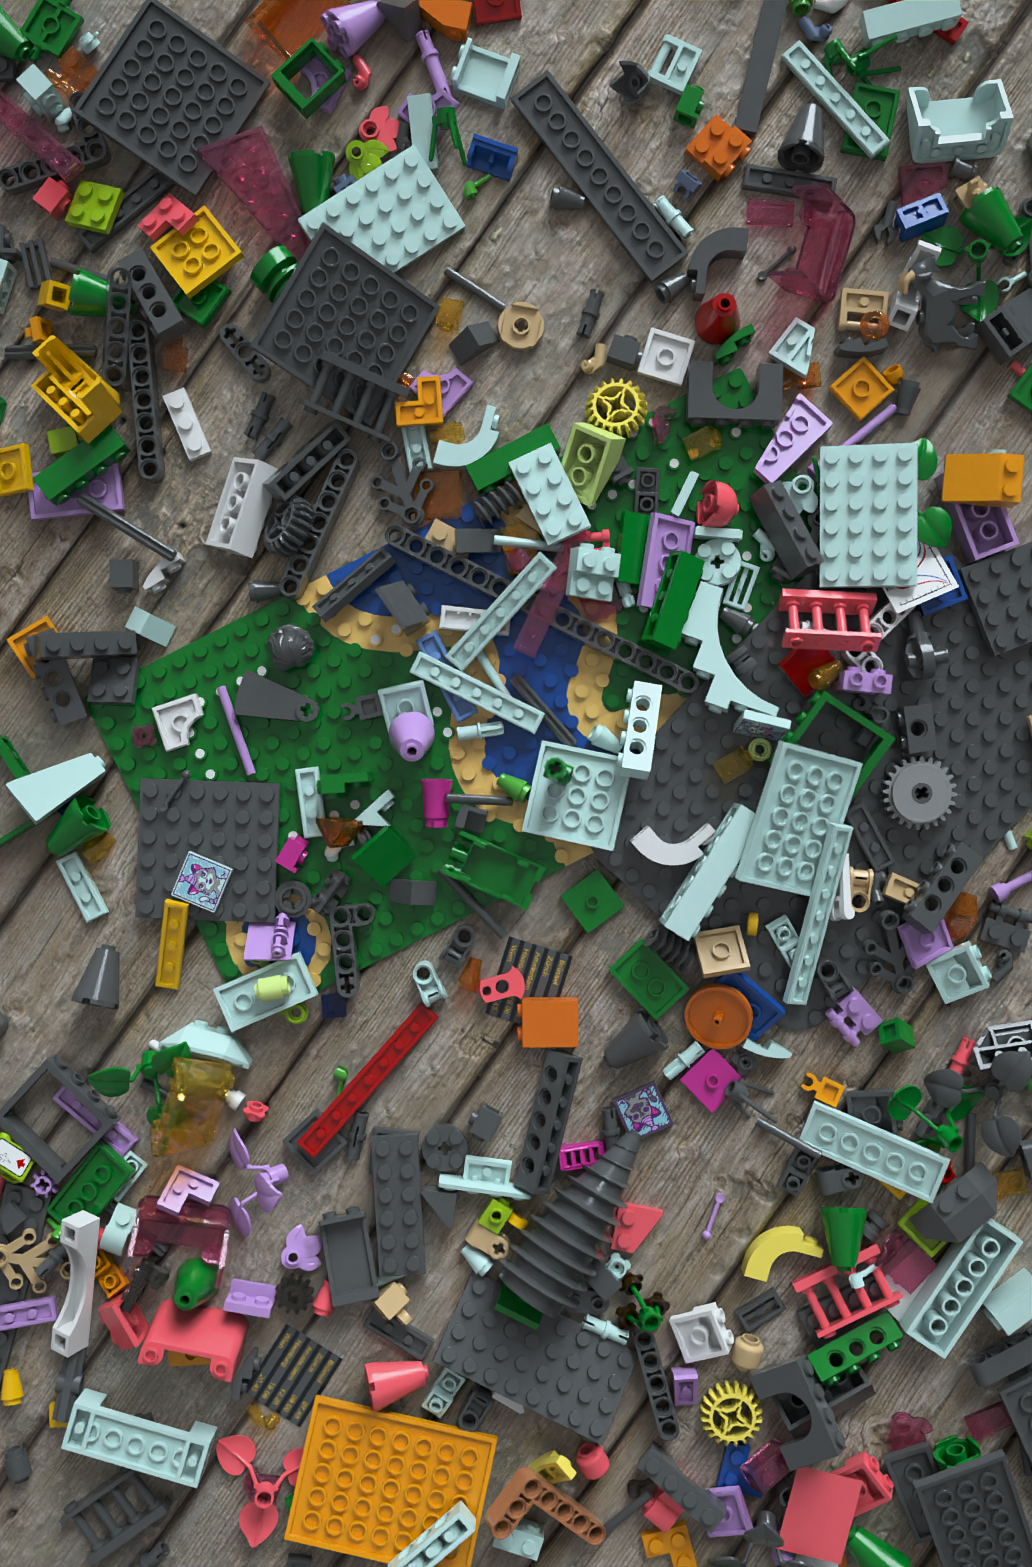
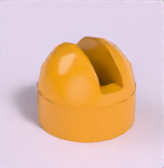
[883,364,904,385]

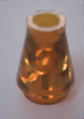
[457,957,482,993]

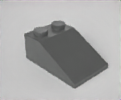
[375,580,431,637]

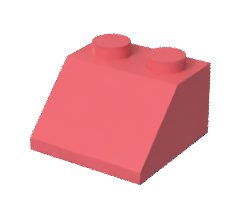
[98,1289,150,1350]

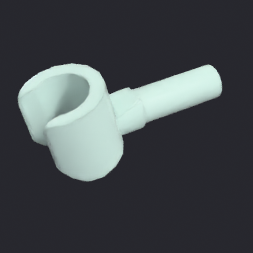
[997,271,1027,294]
[849,1262,879,1289]

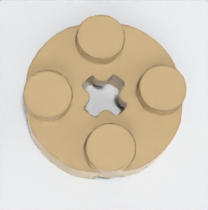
[498,302,544,351]

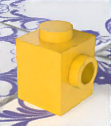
[37,280,72,312]

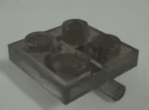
[121,1252,171,1313]

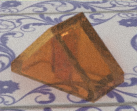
[316,816,363,848]
[944,892,977,941]

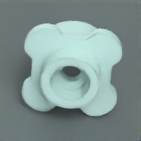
[77,31,100,54]
[606,1252,631,1280]

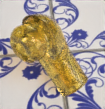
[246,1403,280,1430]

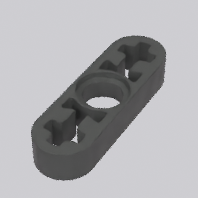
[220,323,271,383]

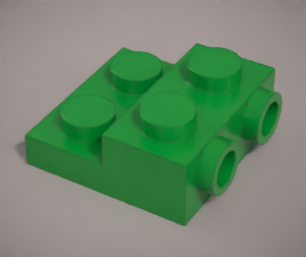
[316,772,373,799]

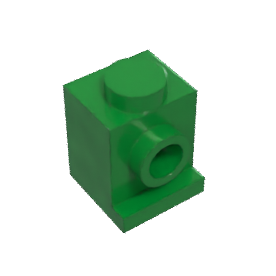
[673,84,705,129]

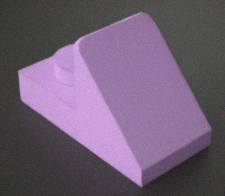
[671,1366,698,1406]

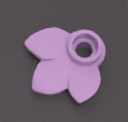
[281,1224,323,1271]

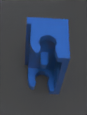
[466,133,518,182]
[894,193,949,243]

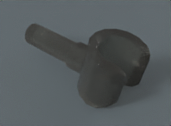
[627,1478,653,1499]

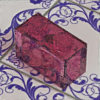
[739,1438,790,1494]

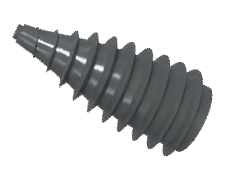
[498,1129,643,1319]

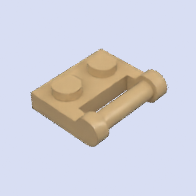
[836,288,889,336]

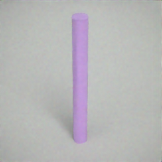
[216,685,256,776]

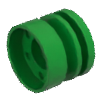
[250,245,298,305]

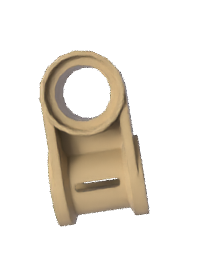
[849,866,874,912]
[465,1218,510,1259]

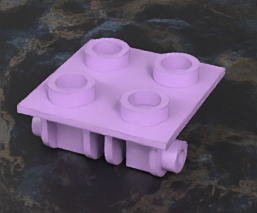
[243,913,296,961]

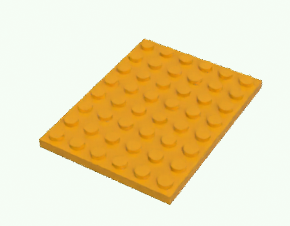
[284,1394,498,1567]

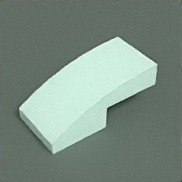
[740,1037,792,1058]

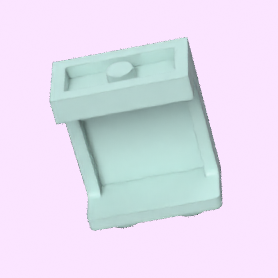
[450,38,521,110]

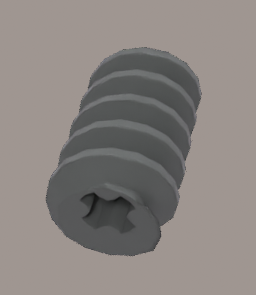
[472,481,525,529]
[643,924,697,972]

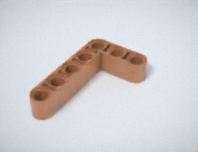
[484,1466,606,1545]

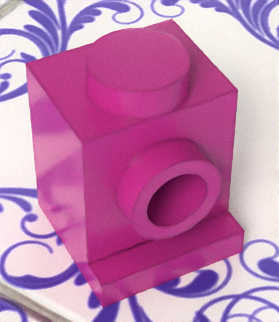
[275,835,309,873]

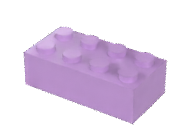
[934,473,1020,565]

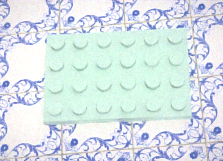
[298,145,466,274]
[820,443,918,589]
[735,741,863,896]

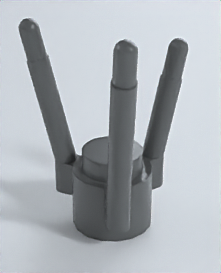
[724,1078,778,1124]

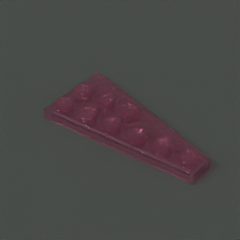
[197,125,311,264]

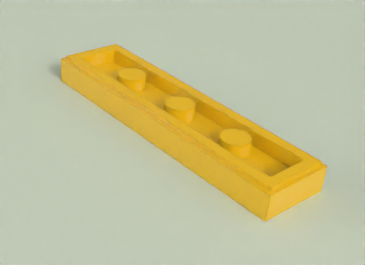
[155,899,190,990]

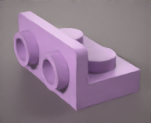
[223,1278,277,1318]

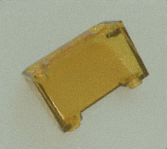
[150,1057,235,1158]

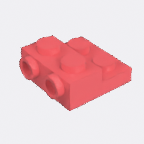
[831,1451,894,1518]

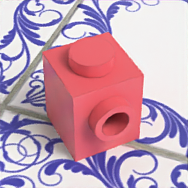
[32,177,73,221]

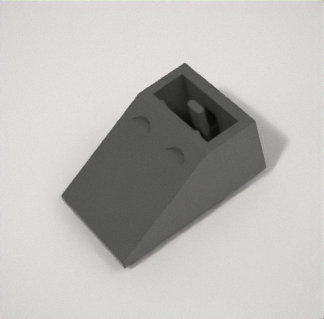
[975,287,1032,365]

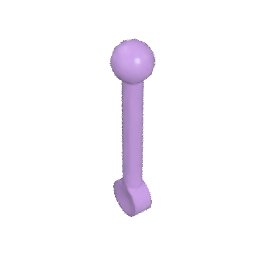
[702,1193,725,1240]

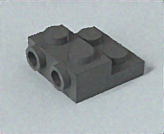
[846,1087,904,1136]

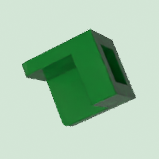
[878,1017,915,1054]

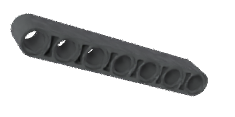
[128,319,165,484]
[279,449,360,601]

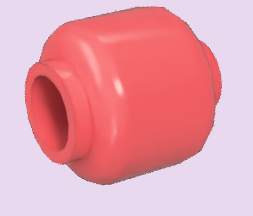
[576,1443,610,1480]

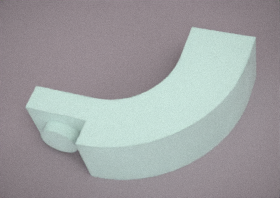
[433,405,500,471]

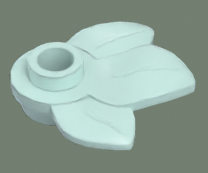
[782,475,818,514]

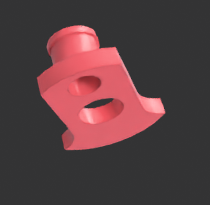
[477,966,525,1003]

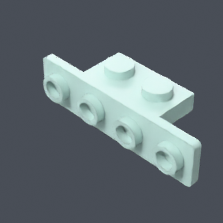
[438,1155,531,1201]

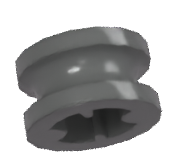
[356,826,373,846]

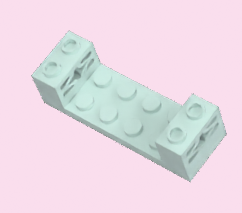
[61,1388,218,1488]

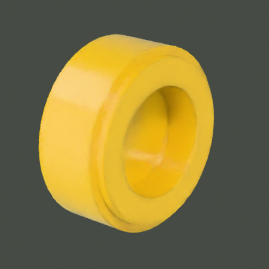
[747,912,758,936]
[507,1212,529,1230]

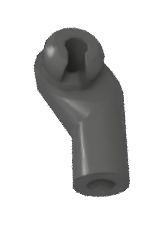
[396,121,412,153]
[870,871,887,907]
[991,949,1013,984]

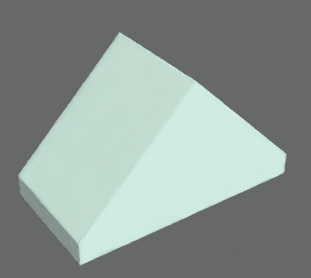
[125,606,177,647]

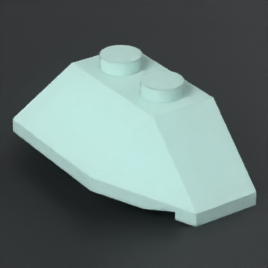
[158,1020,253,1069]

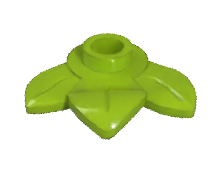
[345,140,389,181]

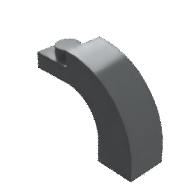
[687,227,749,302]

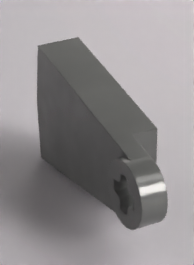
[234,669,320,722]

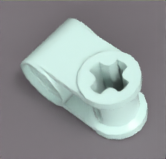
[413,960,448,1007]

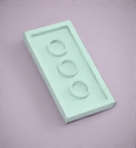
[508,443,591,548]
[213,951,318,1032]

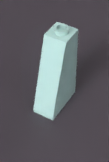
[6,753,106,825]

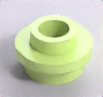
[748,738,772,761]

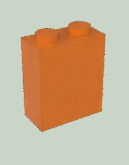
[517,997,578,1048]

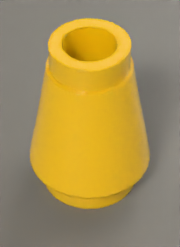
[0,1368,24,1406]

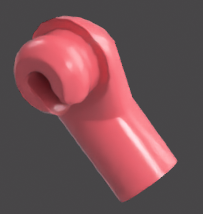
[351,54,372,91]

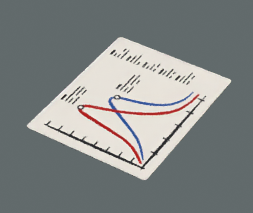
[882,540,959,613]

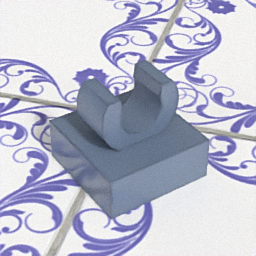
[673,169,703,200]

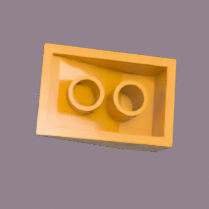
[941,453,1025,508]

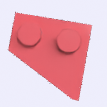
[610,1202,663,1253]

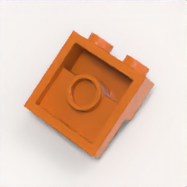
[685,114,752,183]

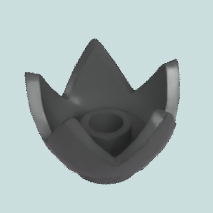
[609,61,651,106]

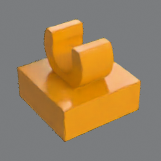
[24,316,54,344]

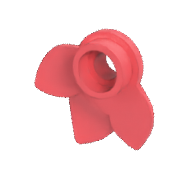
[359,106,400,153]

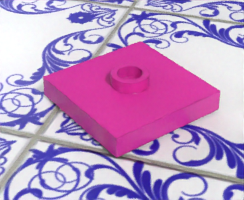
[679,1048,744,1113]

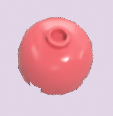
[696,480,739,528]

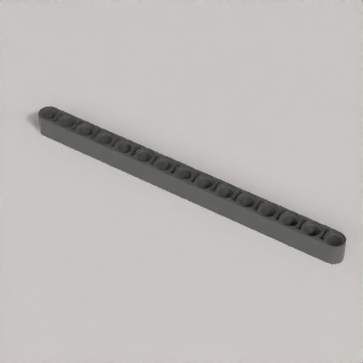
[384,525,699,694]

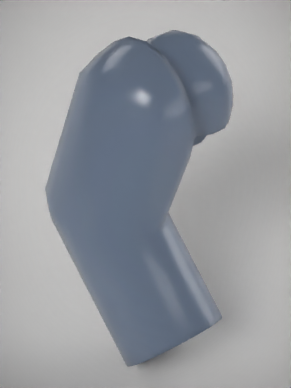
[798,15,832,42]

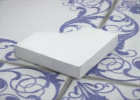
[152,693,204,752]

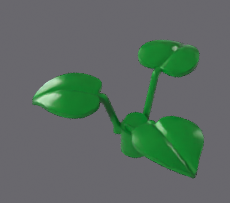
[921,217,1032,322]
[912,438,952,548]
[87,1041,192,1130]
[887,1085,986,1153]

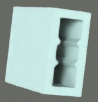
[982,1268,1032,1336]

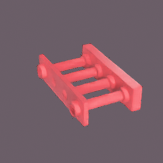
[778,588,882,652]
[791,1242,904,1339]

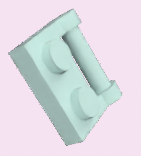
[647,34,702,96]

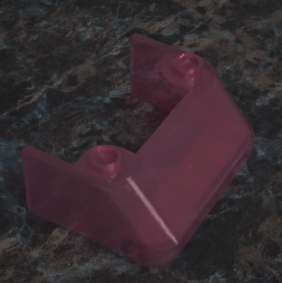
[768,183,856,302]
[124,1195,232,1288]

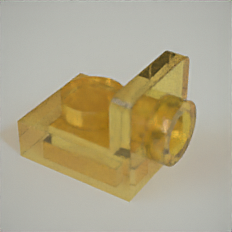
[435,296,464,332]
[682,426,722,460]
[713,746,753,784]

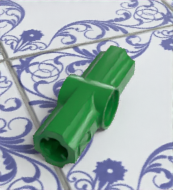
[543,757,574,787]

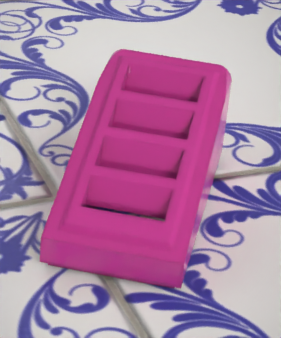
[559,1140,605,1171]

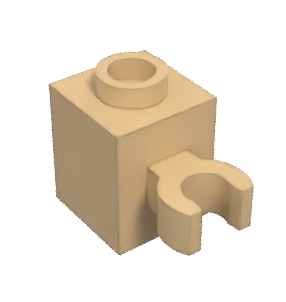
[949,176,989,217]
[369,1282,412,1326]

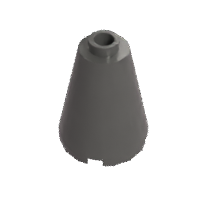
[778,103,825,174]
[71,944,120,1010]
[603,1009,669,1069]

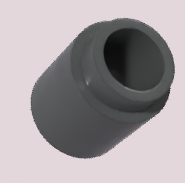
[3,1444,32,1484]

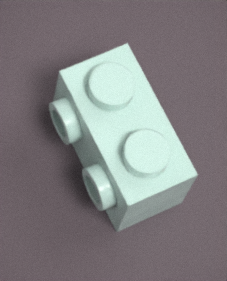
[16,64,67,121]
[492,1518,544,1561]

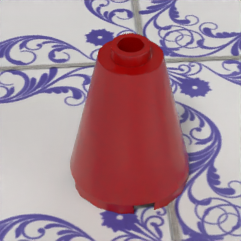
[695,293,741,345]

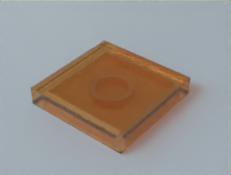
[415,470,462,521]

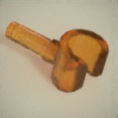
[397,373,415,388]

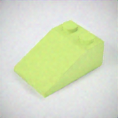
[561,423,626,507]

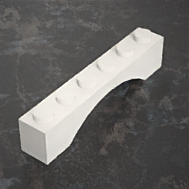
[51,1210,100,1358]

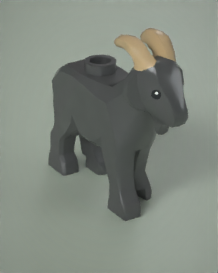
[898,256,985,353]

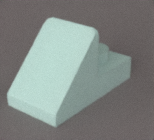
[353,789,396,826]

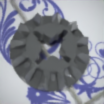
[275,880,312,918]

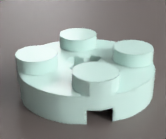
[695,539,741,587]

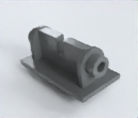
[309,869,352,918]

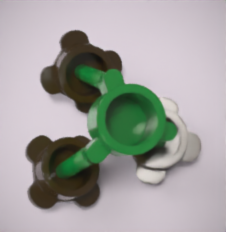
[616,1272,670,1332]

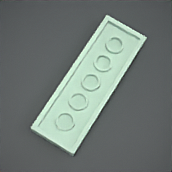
[800,1100,950,1203]

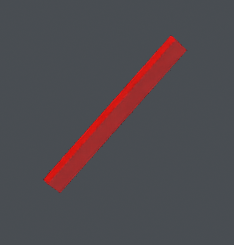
[297,1002,439,1159]

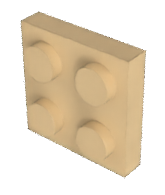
[693,925,750,978]

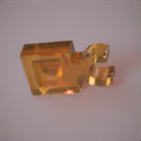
[783,362,821,390]

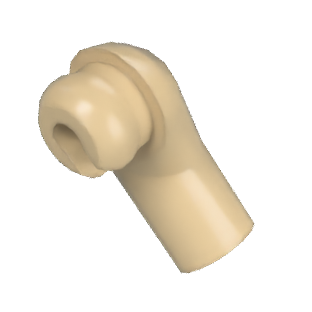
[581,343,607,375]

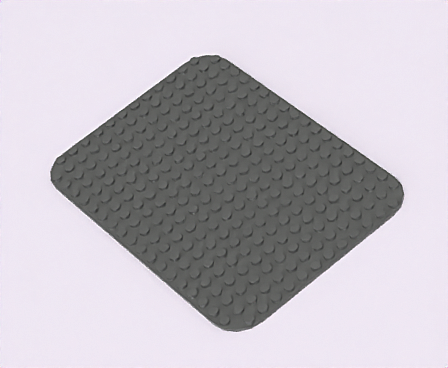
[591,547,1032,1030]

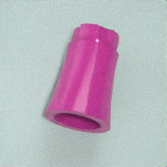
[420,779,453,828]

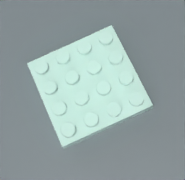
[522,740,630,852]

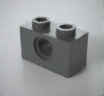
[895,703,938,754]

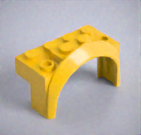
[31,335,123,444]

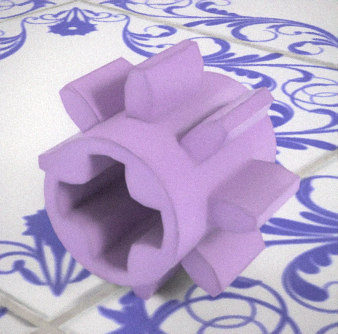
[30,1169,60,1198]

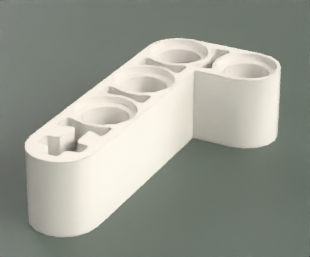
[840,600,916,673]

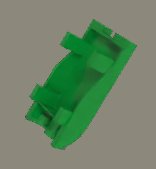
[441,830,546,911]

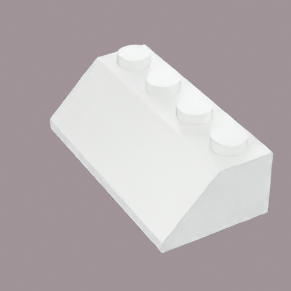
[206,457,278,558]

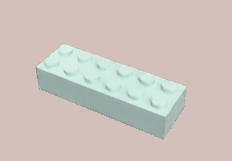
[659,803,756,941]
[899,1218,1023,1359]

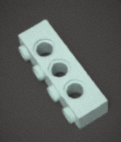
[616,681,662,780]
[388,1501,476,1567]

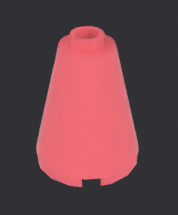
[364,1361,430,1411]

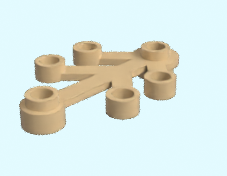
[0,1228,70,1294]

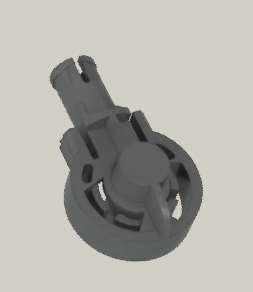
[905,612,949,680]

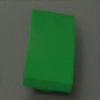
[712,323,755,366]

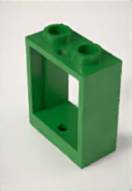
[271,37,347,120]

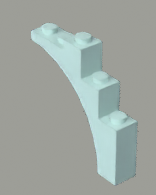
[681,581,779,717]

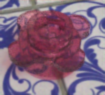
[131,723,157,748]

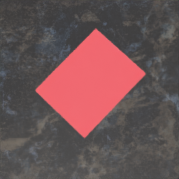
[776,1467,863,1564]

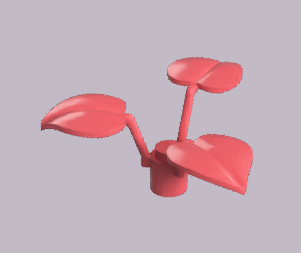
[216,1435,304,1548]

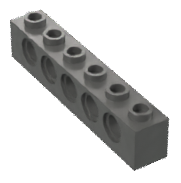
[514,1049,583,1194]

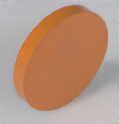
[684,983,753,1049]

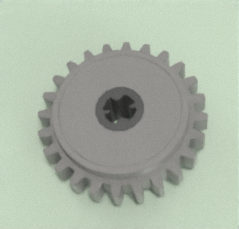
[880,756,957,830]

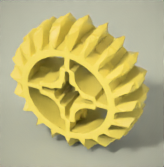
[585,378,648,438]
[700,1380,763,1447]

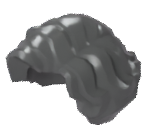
[267,624,315,671]

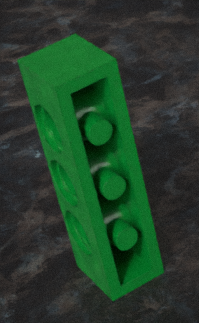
[807,1310,903,1387]

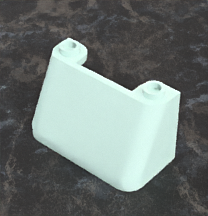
[906,79,1014,164]

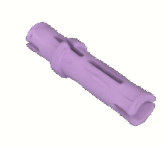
[415,30,453,97]

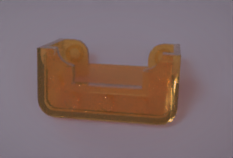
[245,0,351,62]

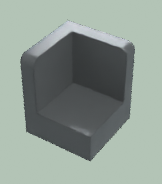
[455,803,488,833]

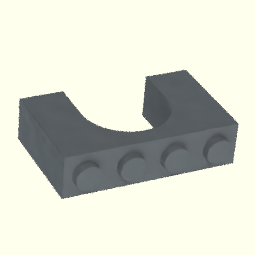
[685,361,783,429]
[750,1354,847,1471]

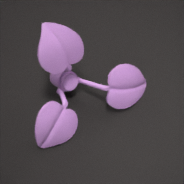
[229,1128,289,1237]

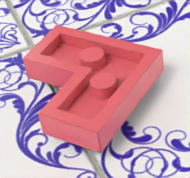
[137,193,199,242]

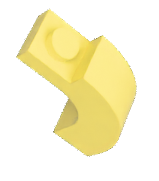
[741,1226,824,1282]
[526,1450,577,1514]

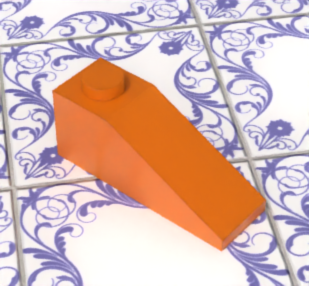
[419,0,473,42]

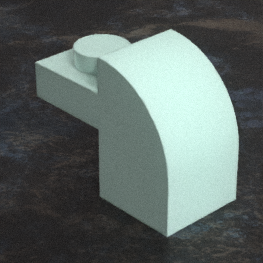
[99,1203,141,1257]

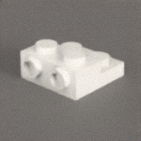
[669,1302,734,1363]

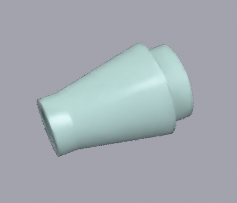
[588,724,623,755]
[460,1243,495,1277]

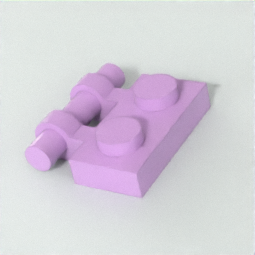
[825,986,883,1047]

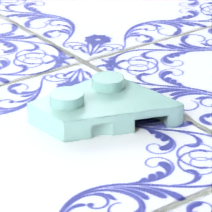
[768,317,815,379]

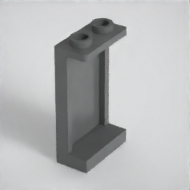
[318,1206,379,1307]

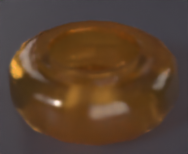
[860,310,889,340]

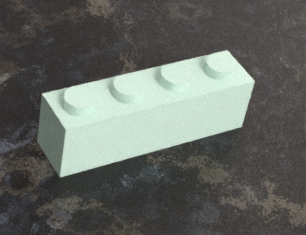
[859,0,962,49]

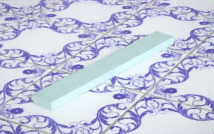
[783,823,853,1005]

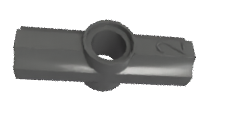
[52,1347,87,1423]

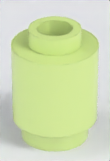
[254,975,291,1002]

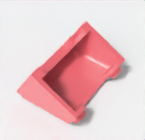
[138,1299,249,1382]

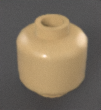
[730,1333,764,1372]

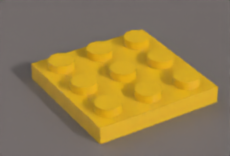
[150,205,245,299]

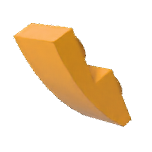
[95,1249,131,1298]

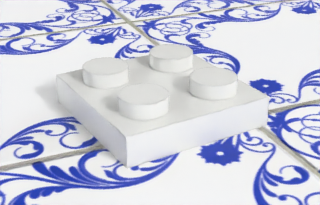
[637,327,695,387]

